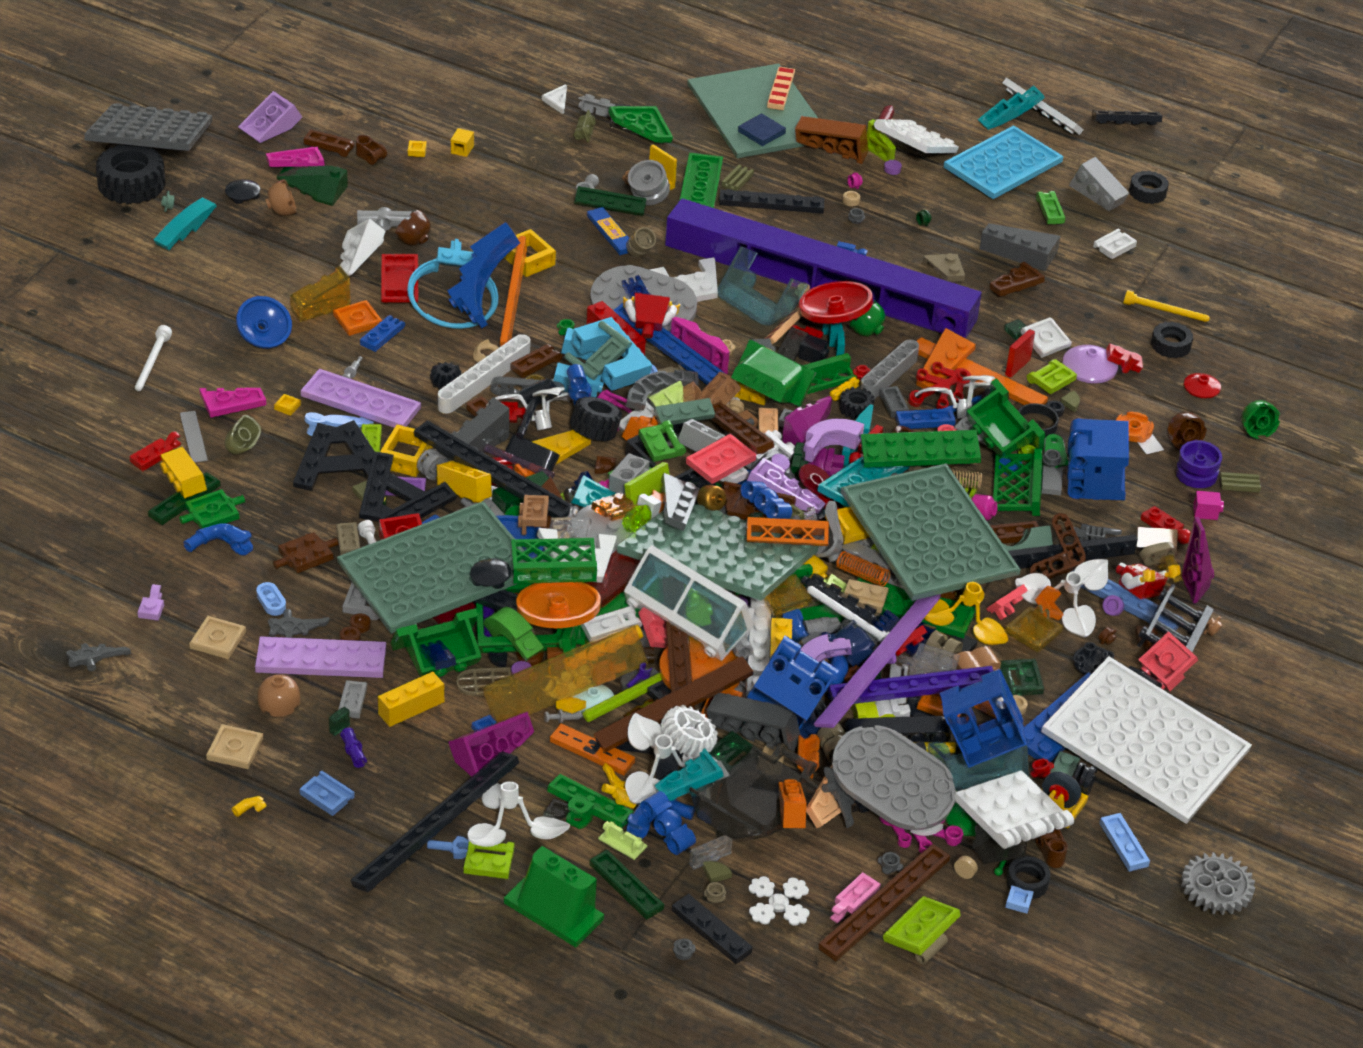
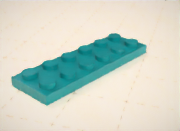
[818,456,910,507]

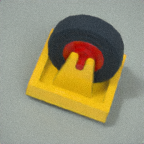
[1041,771,1088,829]

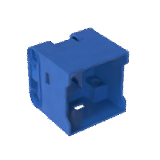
[1067,418,1129,500]
[746,635,840,730]
[940,669,1027,768]

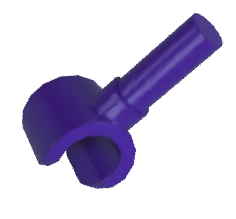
[626,663,652,688]

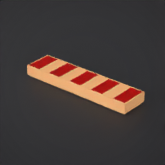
[767,67,795,110]
[765,305,802,344]

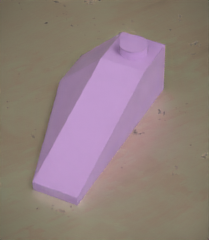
[747,458,826,514]

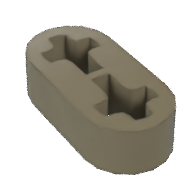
[1139,541,1177,566]

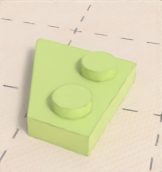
[649,381,684,408]

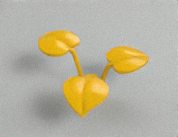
[924,582,1008,645]

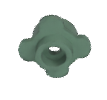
[161,191,174,212]

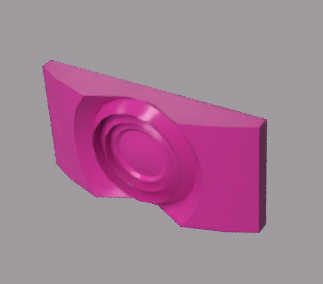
[671,317,730,374]

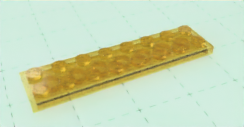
[482,625,648,723]

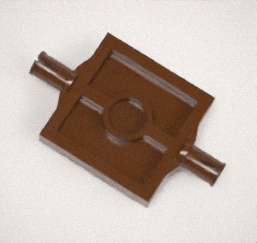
[273,532,339,573]

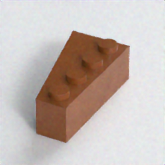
[795,116,869,164]

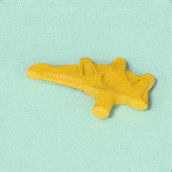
[602,764,637,809]

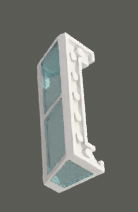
[624,545,753,661]

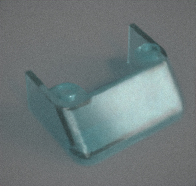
[717,246,808,326]

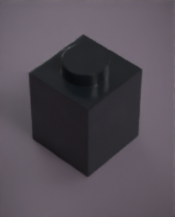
[799,334,829,363]

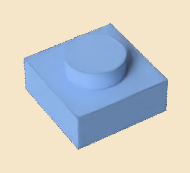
[1005,886,1033,914]

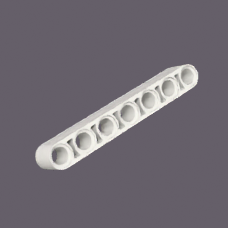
[438,335,530,414]

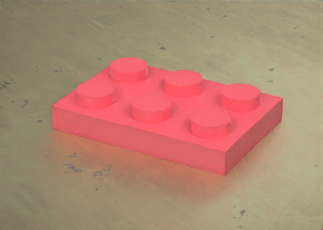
[686,434,757,484]

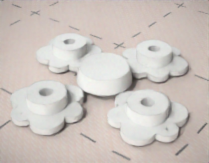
[749,876,809,926]

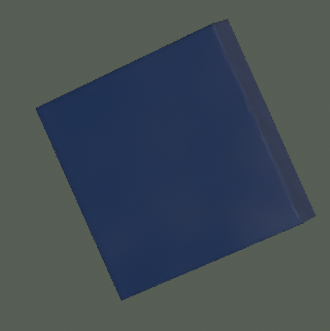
[738,113,786,146]

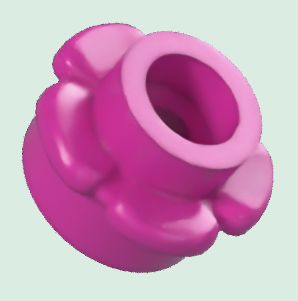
[848,173,863,189]

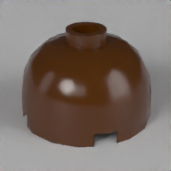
[395,210,431,246]
[1167,412,1207,450]

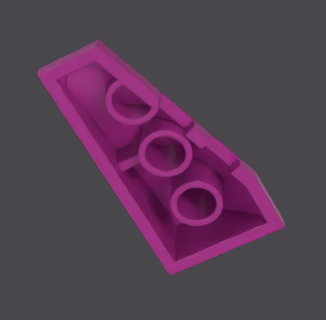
[782,396,832,452]
[1181,517,1214,603]
[448,712,534,777]

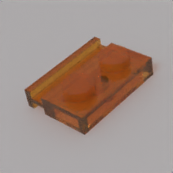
[591,493,640,521]

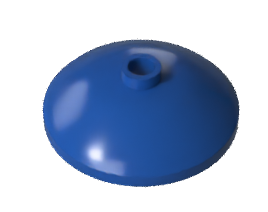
[236,296,292,349]

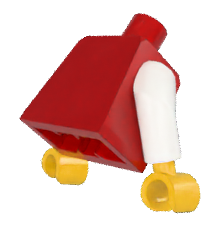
[623,293,680,338]
[1116,563,1181,599]

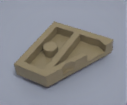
[923,253,965,282]

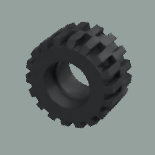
[570,397,622,441]

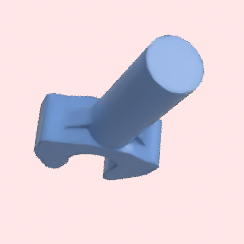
[427,836,469,859]

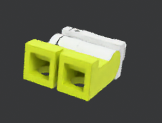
[851,698,910,718]

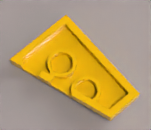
[532,430,591,464]

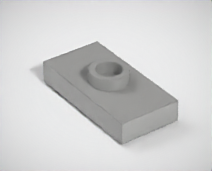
[338,680,367,718]

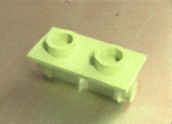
[598,821,648,860]

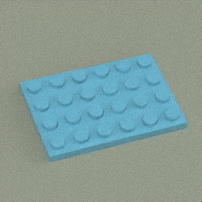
[944,125,1063,199]

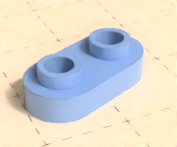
[256,582,286,616]

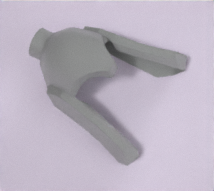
[792,501,843,562]

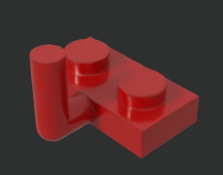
[1106,344,1143,374]

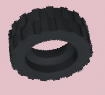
[1129,171,1169,204]
[1151,322,1193,358]

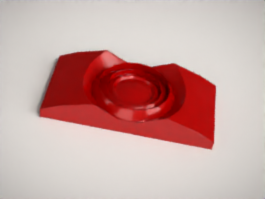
[381,254,418,302]

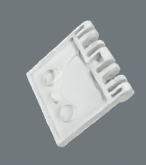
[874,119,959,153]
[954,770,1074,849]

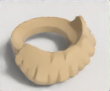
[473,339,499,363]

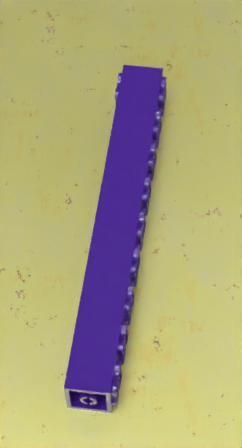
[665,198,982,339]

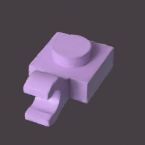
[138,584,164,621]

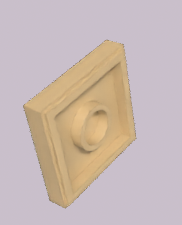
[189,616,246,659]
[206,724,263,769]

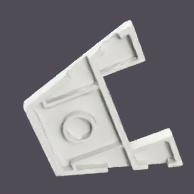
[650,257,718,302]
[537,528,616,583]

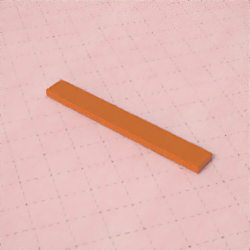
[500,236,527,347]
[917,337,1048,405]

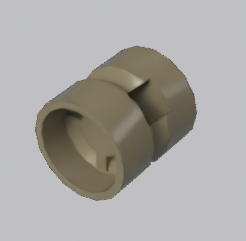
[626,227,656,258]
[924,630,963,666]
[817,723,845,763]

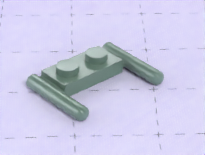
[564,321,632,380]

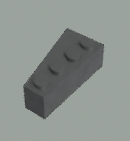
[980,223,1061,271]
[436,397,510,464]
[707,693,800,756]

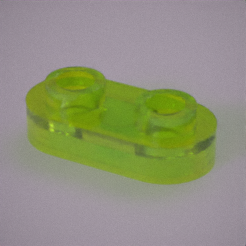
[622,505,652,533]

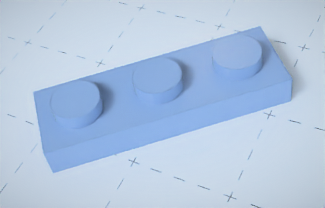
[1099,813,1150,872]

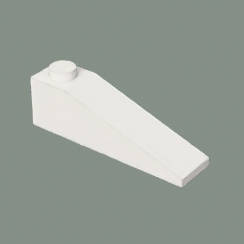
[338,219,386,281]

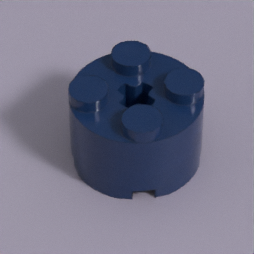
[834,619,876,667]

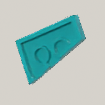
[571,475,627,508]
[654,748,724,801]

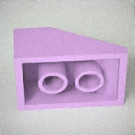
[238,91,302,143]

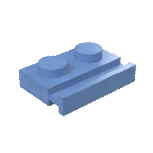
[300,771,355,816]

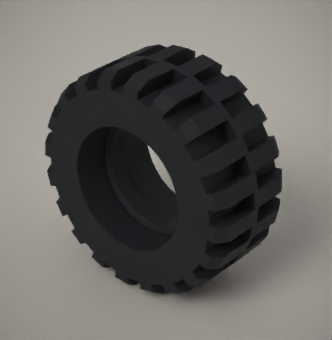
[96,145,165,205]

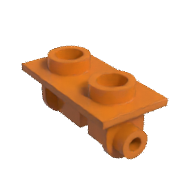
[797,734,820,779]

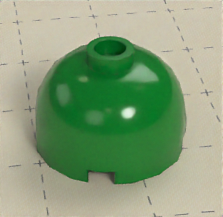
[850,300,886,337]
[1241,400,1280,439]

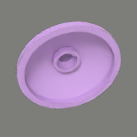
[1063,345,1118,383]

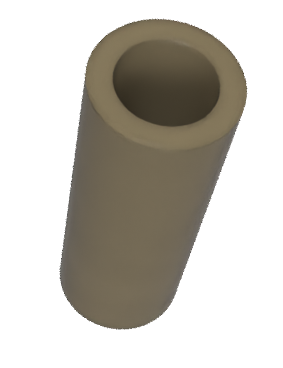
[915,934,948,965]

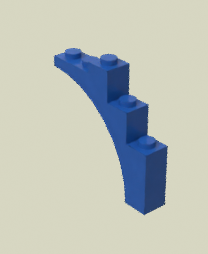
[448,222,520,328]

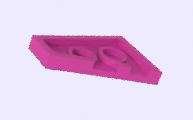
[266,147,325,167]
[199,388,266,418]

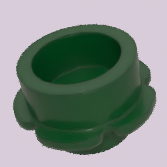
[916,210,932,226]

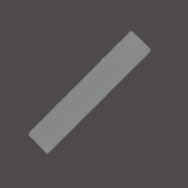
[180,411,208,462]

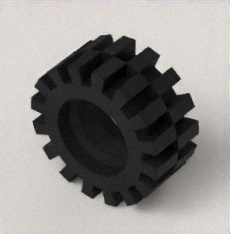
[839,387,875,420]

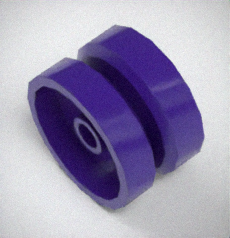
[1176,440,1222,488]

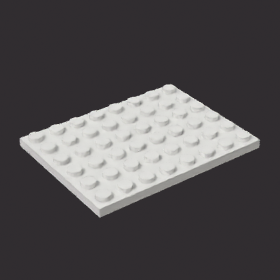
[1041,656,1252,824]

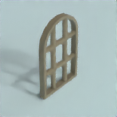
[456,667,513,696]

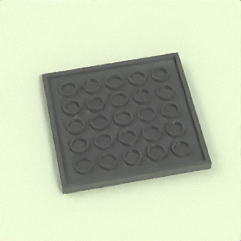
[85,103,212,151]

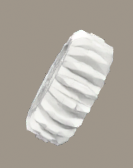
[660,705,718,759]

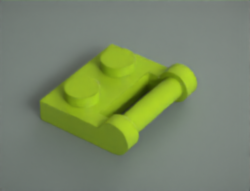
[1027,359,1077,394]
[464,841,515,879]

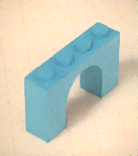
[571,317,652,391]
[553,328,604,397]

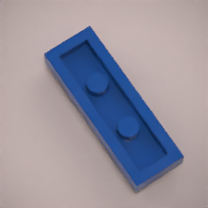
[895,408,956,429]

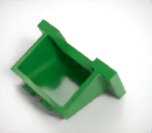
[731,340,817,407]
[966,378,1045,457]
[390,608,482,677]
[504,846,604,948]

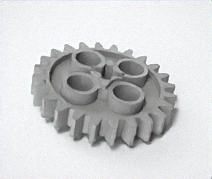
[1181,852,1255,915]

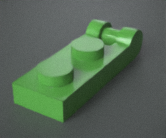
[1036,191,1065,225]

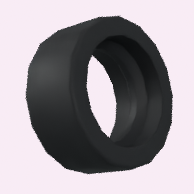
[1007,856,1050,899]

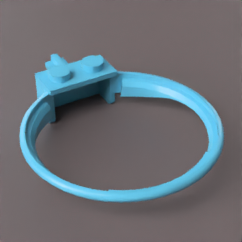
[407,239,499,329]

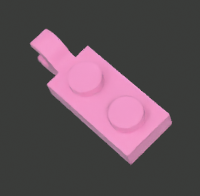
[830,872,881,924]

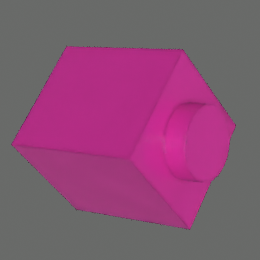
[1193,491,1224,520]

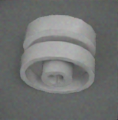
[628,160,670,205]

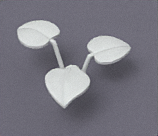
[915,375,995,418]
[486,387,571,431]
[1015,559,1108,637]
[625,713,718,804]
[468,782,570,847]

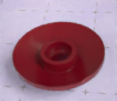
[799,464,830,496]

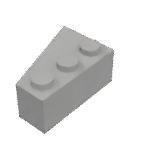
[1069,157,1129,211]

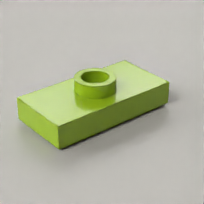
[361,424,382,452]

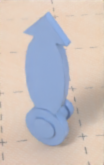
[304,413,373,436]

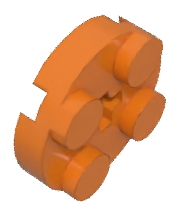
[1116,412,1154,443]

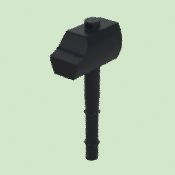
[516,378,561,439]

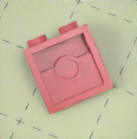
[638,604,668,648]
[1138,631,1198,691]

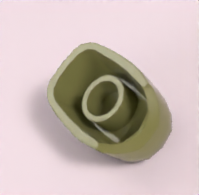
[225,415,261,455]

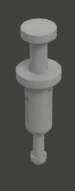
[342,356,363,379]
[544,709,583,723]

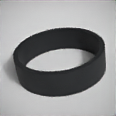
[1018,403,1059,438]

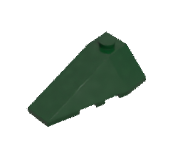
[276,166,348,206]

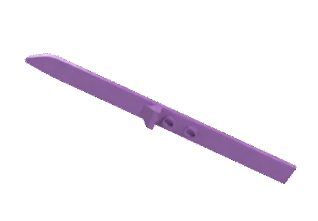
[814,594,941,728]

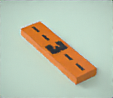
[550,723,635,776]

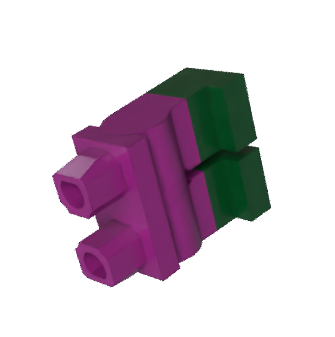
[791,442,845,482]

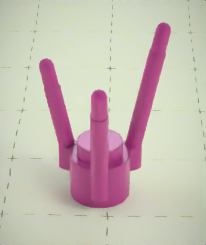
[598,390,632,431]

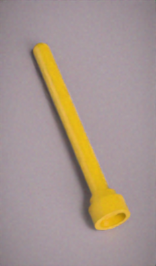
[1123,290,1210,322]

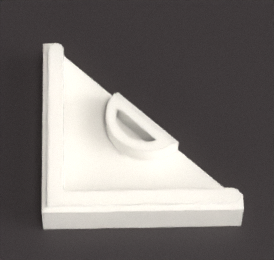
[542,85,567,114]

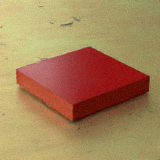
[1005,329,1036,378]

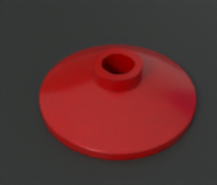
[1184,373,1221,398]

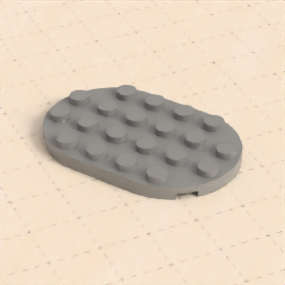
[591,265,697,333]
[832,725,956,830]

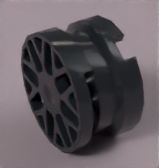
[1073,762,1098,795]

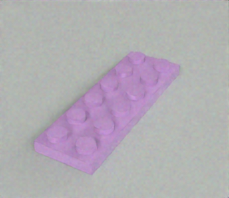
[301,369,421,428]
[255,637,386,678]

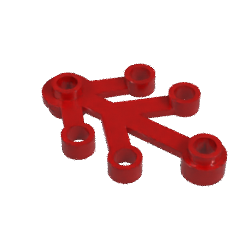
[908,362,971,409]

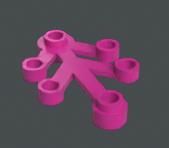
[880,817,963,853]

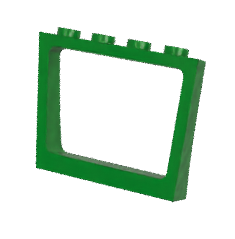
[476,583,563,653]

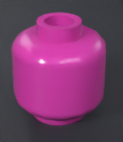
[972,494,997,521]

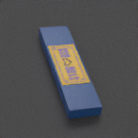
[587,207,629,255]

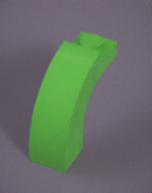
[484,607,544,661]

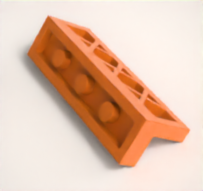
[746,517,829,546]

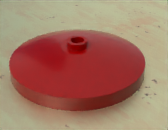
[799,281,873,324]

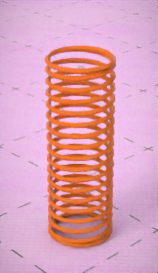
[836,551,890,587]

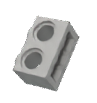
[609,453,650,496]

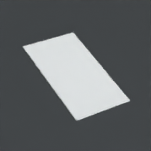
[1137,434,1164,454]

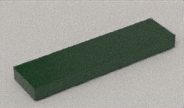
[574,186,647,216]
[148,472,221,525]
[589,850,664,920]

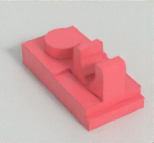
[986,584,1028,620]

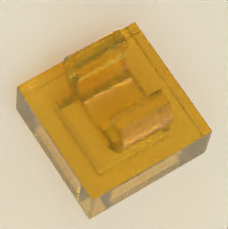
[1158,554,1182,583]

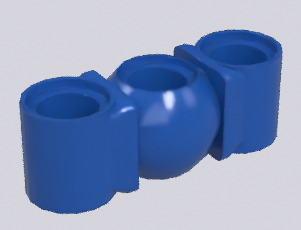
[567,364,592,407]
[741,481,792,519]
[640,791,696,855]

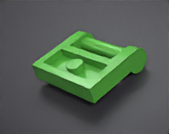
[638,420,686,462]

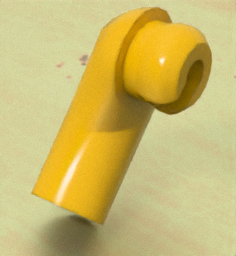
[232,796,266,817]

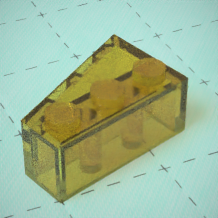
[290,266,351,322]

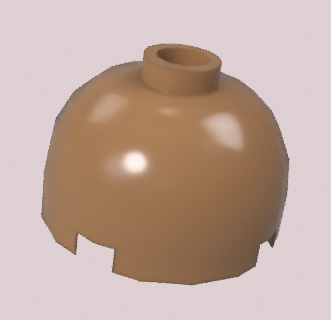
[266,179,297,216]
[258,675,301,717]

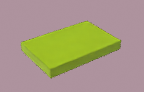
[624,462,669,513]
[883,896,961,955]

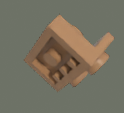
[701,372,741,405]
[518,495,549,535]

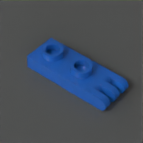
[360,315,405,352]

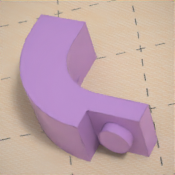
[803,419,864,462]
[801,634,852,662]

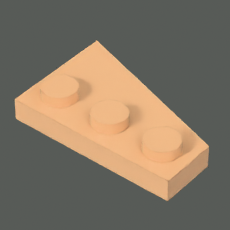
[806,765,855,828]

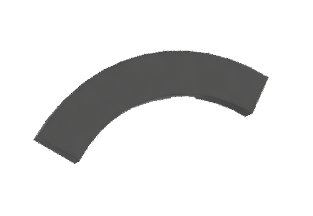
[625,370,699,411]

